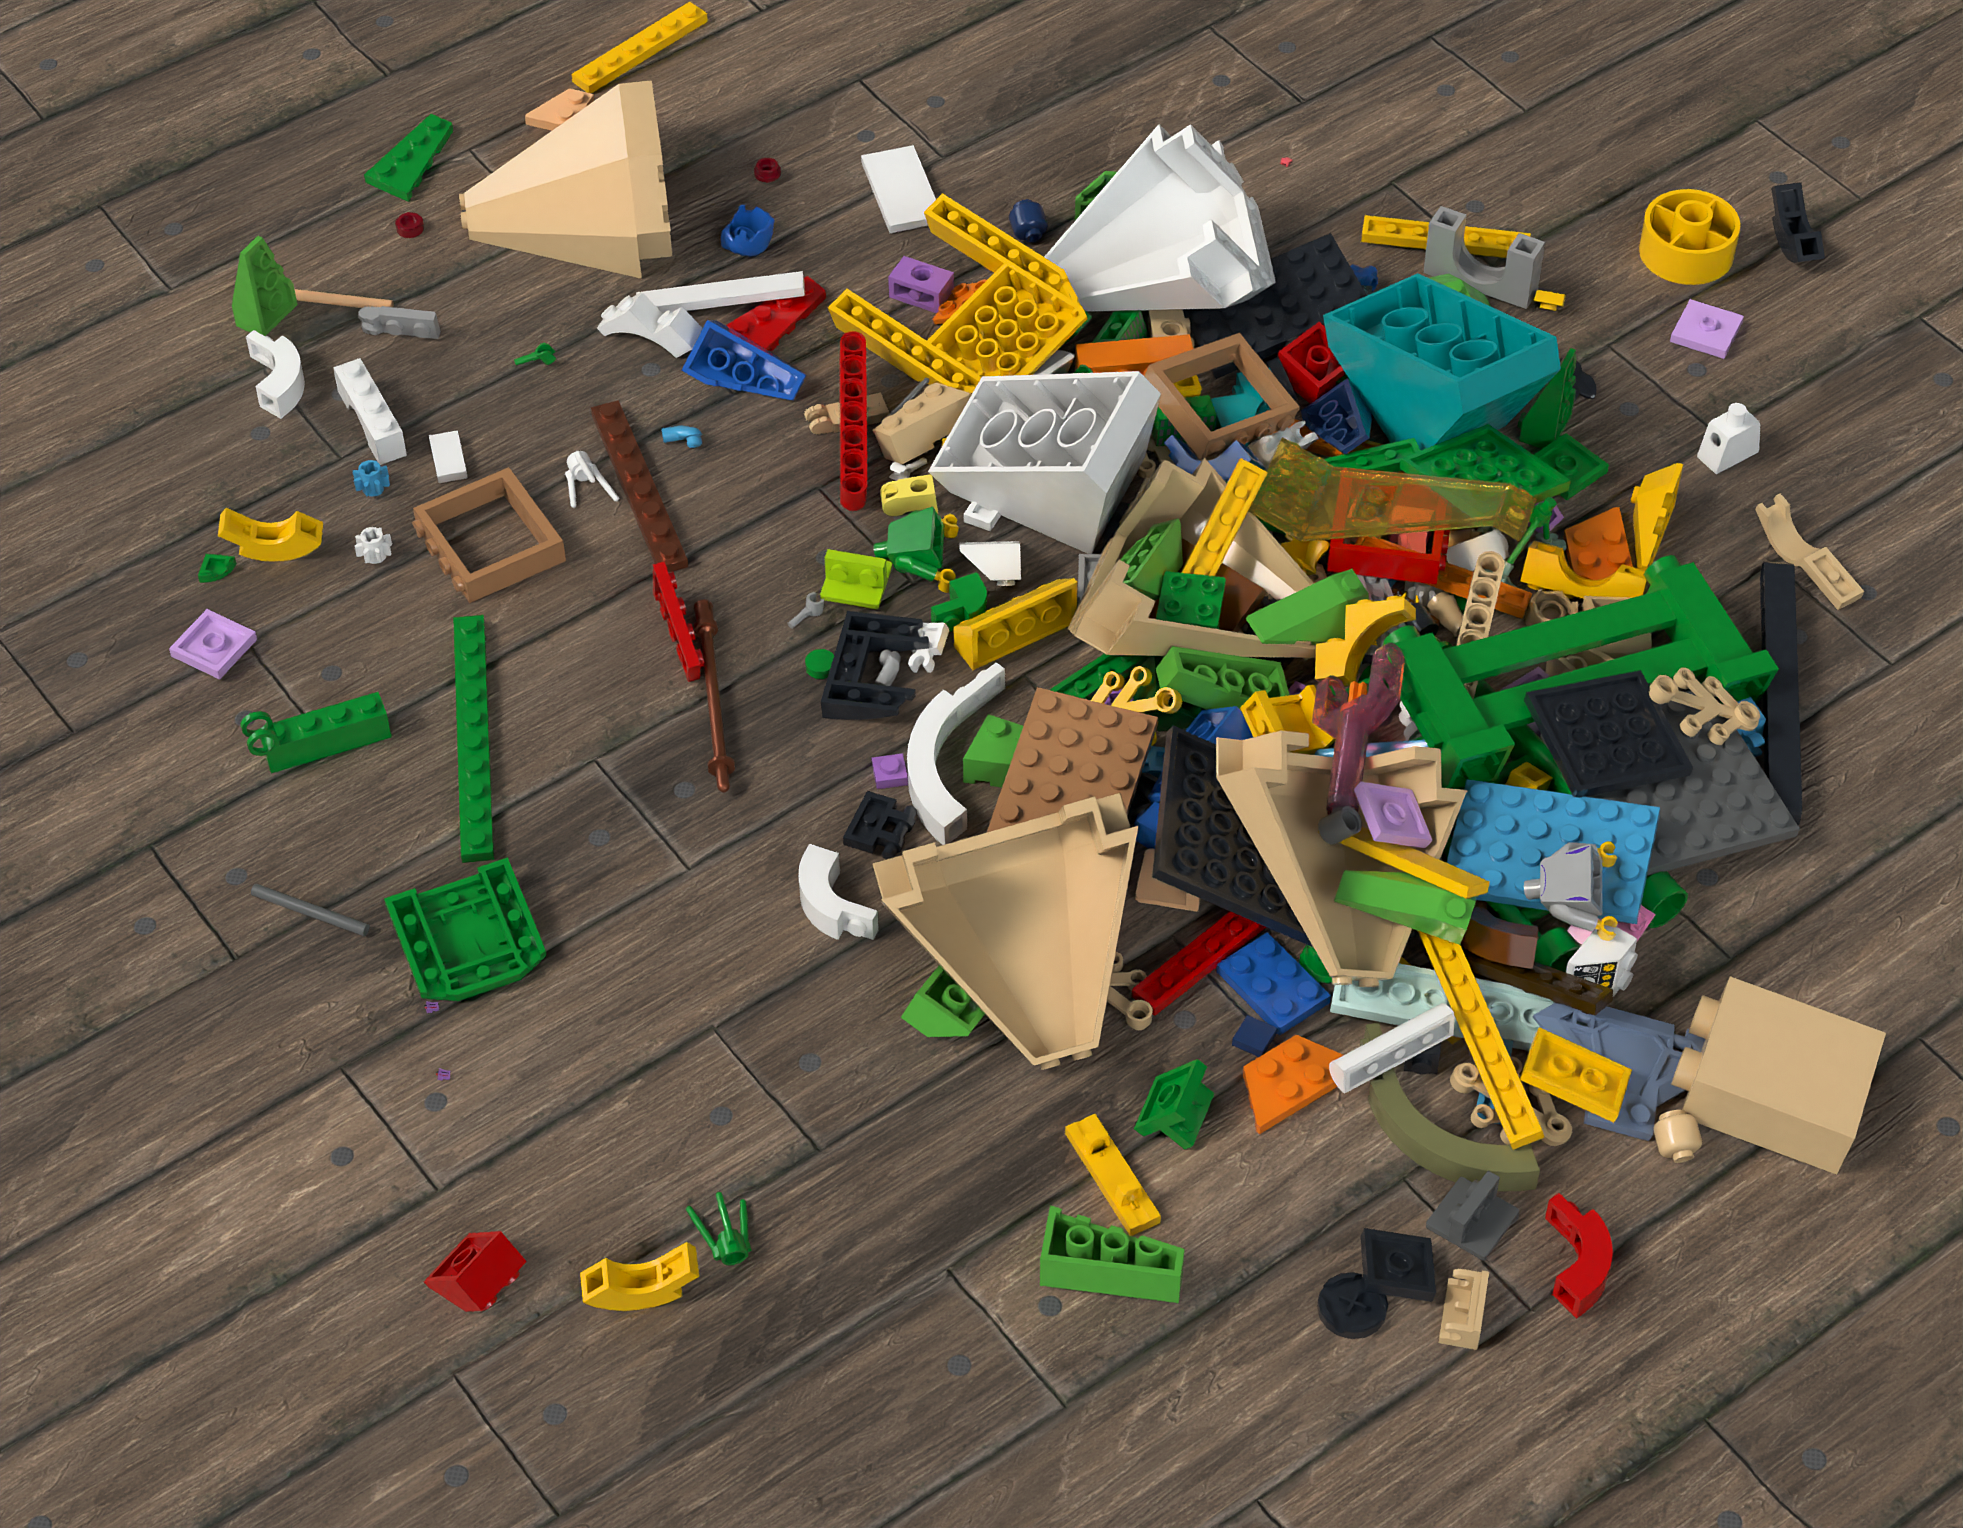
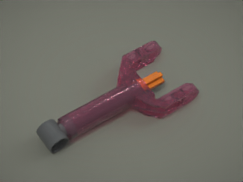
[1312,643,1405,845]

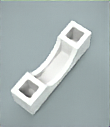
[333,358,407,465]

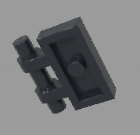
[843,791,917,860]

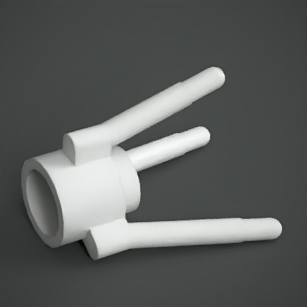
[565,451,619,508]

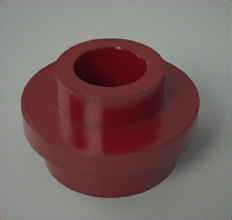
[754,158,781,183]

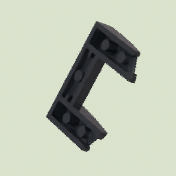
[821,611,930,720]

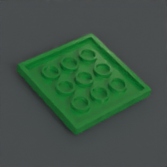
[1400,424,1571,526]

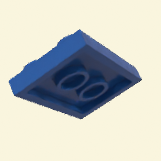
[1216,932,1331,1036]

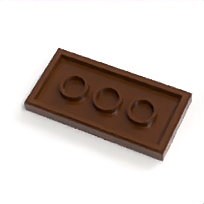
[1178,538,1267,633]

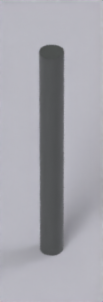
[251,883,370,936]

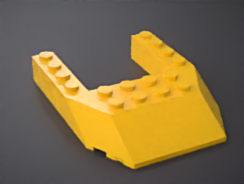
[828,193,1088,393]

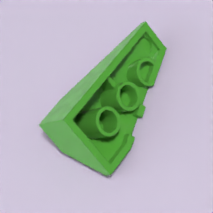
[232,236,298,336]
[1246,569,1369,645]
[901,965,985,1037]

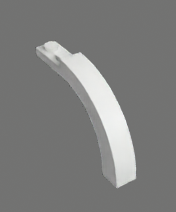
[907,663,1005,845]

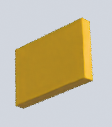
[1520,1027,1632,1123]

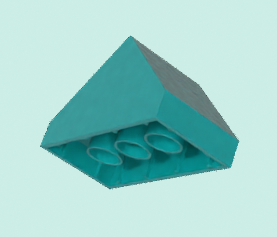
[1323,273,1561,450]

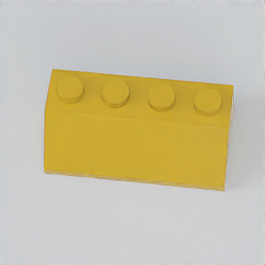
[954,578,1077,670]

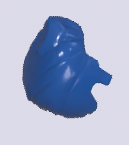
[720,205,775,256]

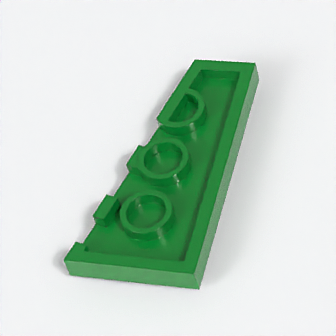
[364,114,453,202]

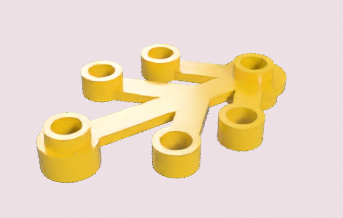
[1091,666,1182,746]

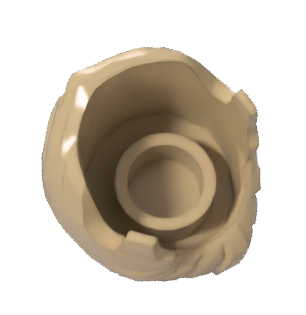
[1525,589,1578,626]

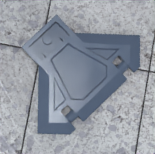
[1532,1003,1705,1141]

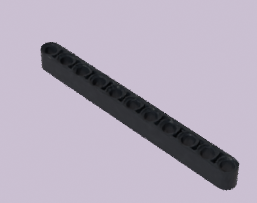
[1760,561,1802,826]

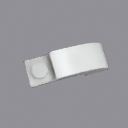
[246,330,305,419]
[799,844,878,940]

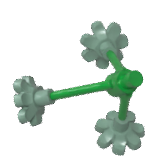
[1472,497,1567,587]

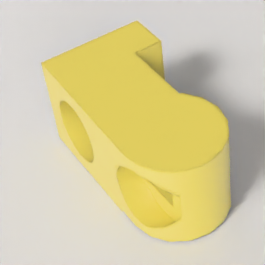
[880,474,938,516]

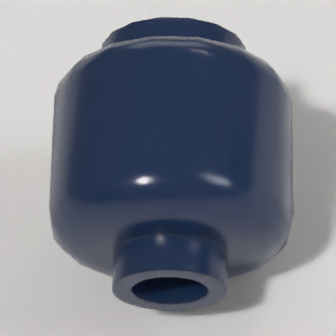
[1009,199,1048,243]

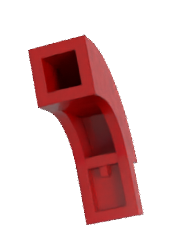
[1545,1193,1613,1319]

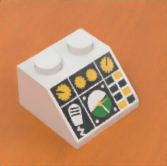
[1566,925,1638,997]

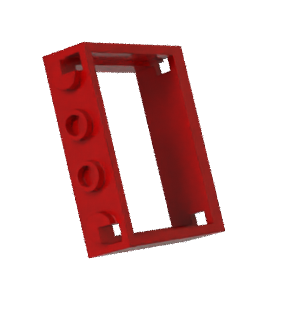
[1327,473,1453,585]

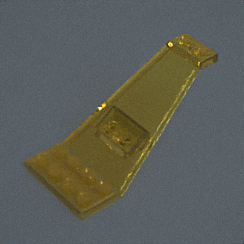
[1248,437,1536,541]

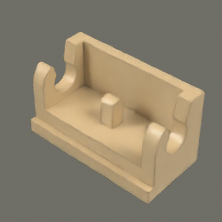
[1438,1269,1489,1350]

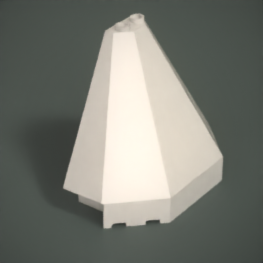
[1044,124,1276,311]

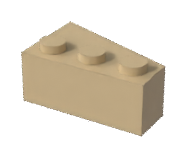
[873,382,972,464]

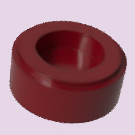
[395,212,424,238]

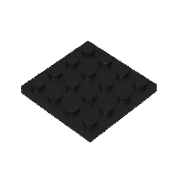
[1524,670,1693,798]

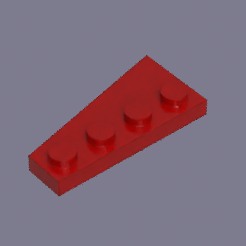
[726,276,826,352]

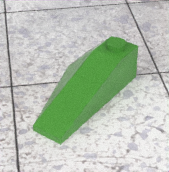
[1334,870,1477,945]

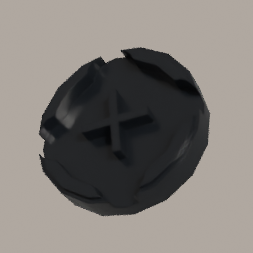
[1317,1272,1388,1339]

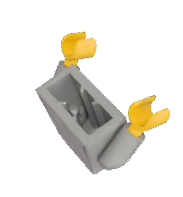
[1524,841,1618,941]

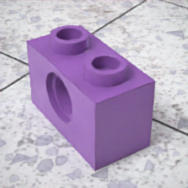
[888,256,954,313]

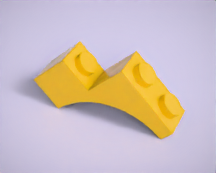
[1315,596,1416,688]

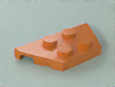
[1563,507,1633,580]
[1243,1035,1343,1134]

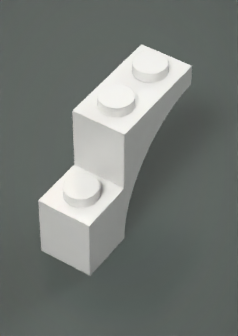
[597,292,703,358]

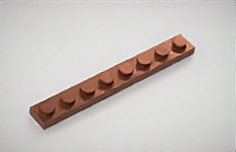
[591,400,688,572]

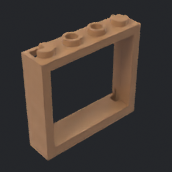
[1144,333,1300,460]
[412,467,566,603]

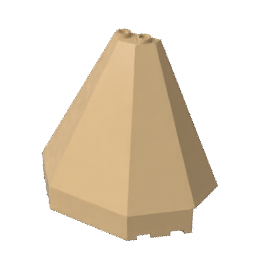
[459,81,672,279]
[1068,458,1326,658]
[1216,730,1467,987]
[873,793,1138,1070]

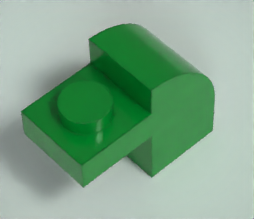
[931,572,987,632]

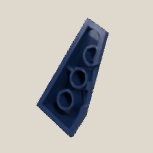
[1301,378,1372,455]

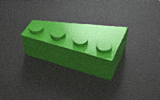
[1156,646,1290,710]
[963,714,1023,787]
[1040,1205,1185,1303]

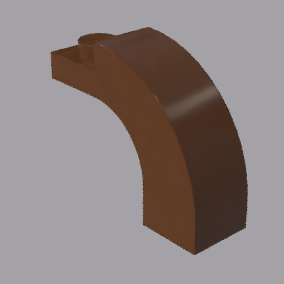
[1460,900,1538,969]

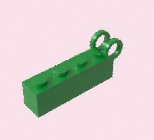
[240,692,392,774]

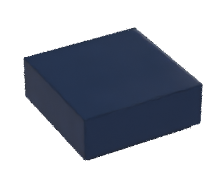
[1232,1015,1277,1057]

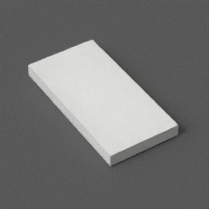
[861,145,936,233]

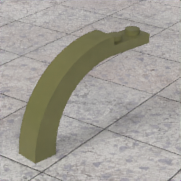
[1360,1023,1540,1191]

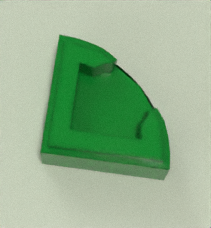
[198,554,237,583]

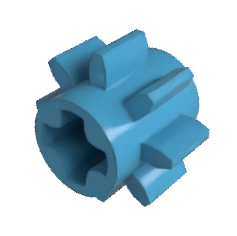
[353,460,390,497]

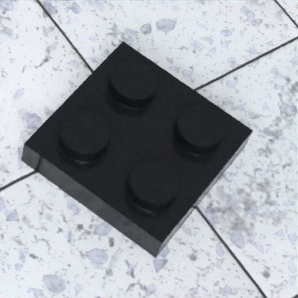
[1360,1228,1436,1302]

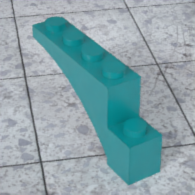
[1211,368,1272,448]

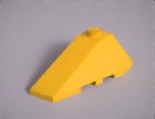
[1631,463,1684,570]

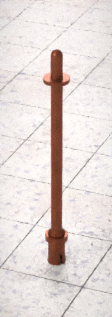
[693,599,735,793]

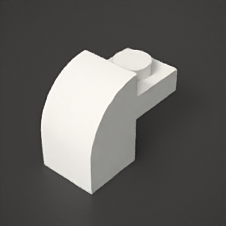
[1445,528,1510,571]

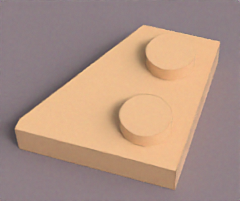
[525,88,594,131]

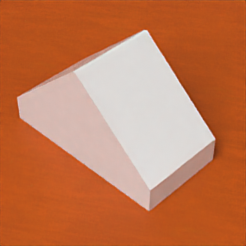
[928,371,1161,554]

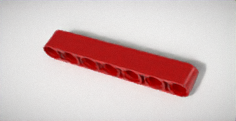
[839,331,867,511]

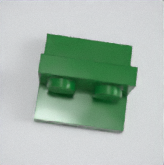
[1134,1059,1215,1150]

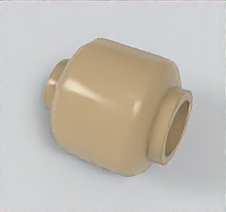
[1653,1110,1702,1163]

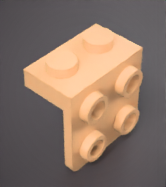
[1135,849,1201,912]

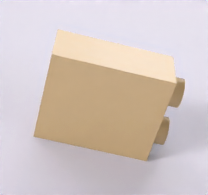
[1671,977,1886,1175]

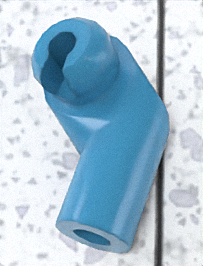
[661,425,702,448]

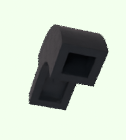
[1771,182,1825,263]

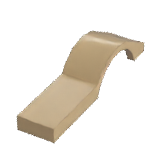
[1755,493,1864,610]

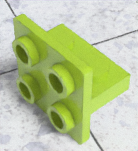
[820,549,892,609]

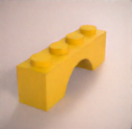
[1520,541,1648,599]

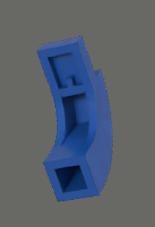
[1164,435,1266,482]

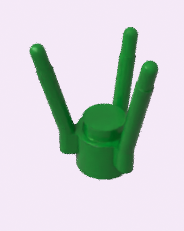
[686,1192,752,1265]

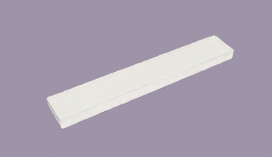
[636,271,805,314]

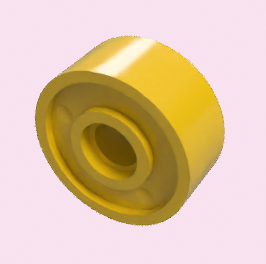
[1639,189,1740,285]

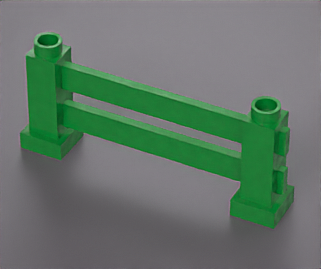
[1383,555,1779,790]

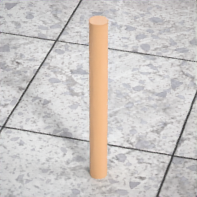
[295,289,394,308]

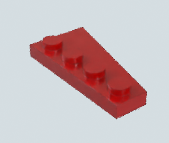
[653,561,704,682]

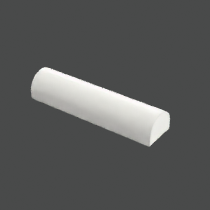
[1329,1003,1454,1093]

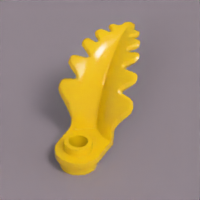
[1281,526,1331,576]

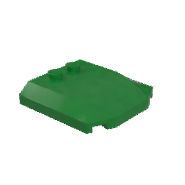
[384,857,546,1001]

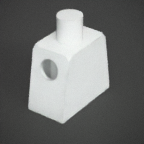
[1697,403,1760,474]

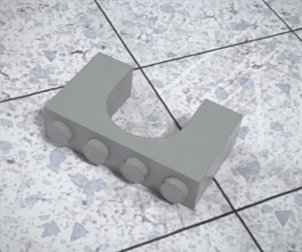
[1423,206,1545,309]

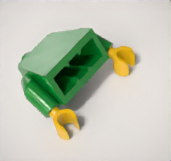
[874,507,959,593]

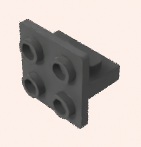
[1426,1171,1519,1260]

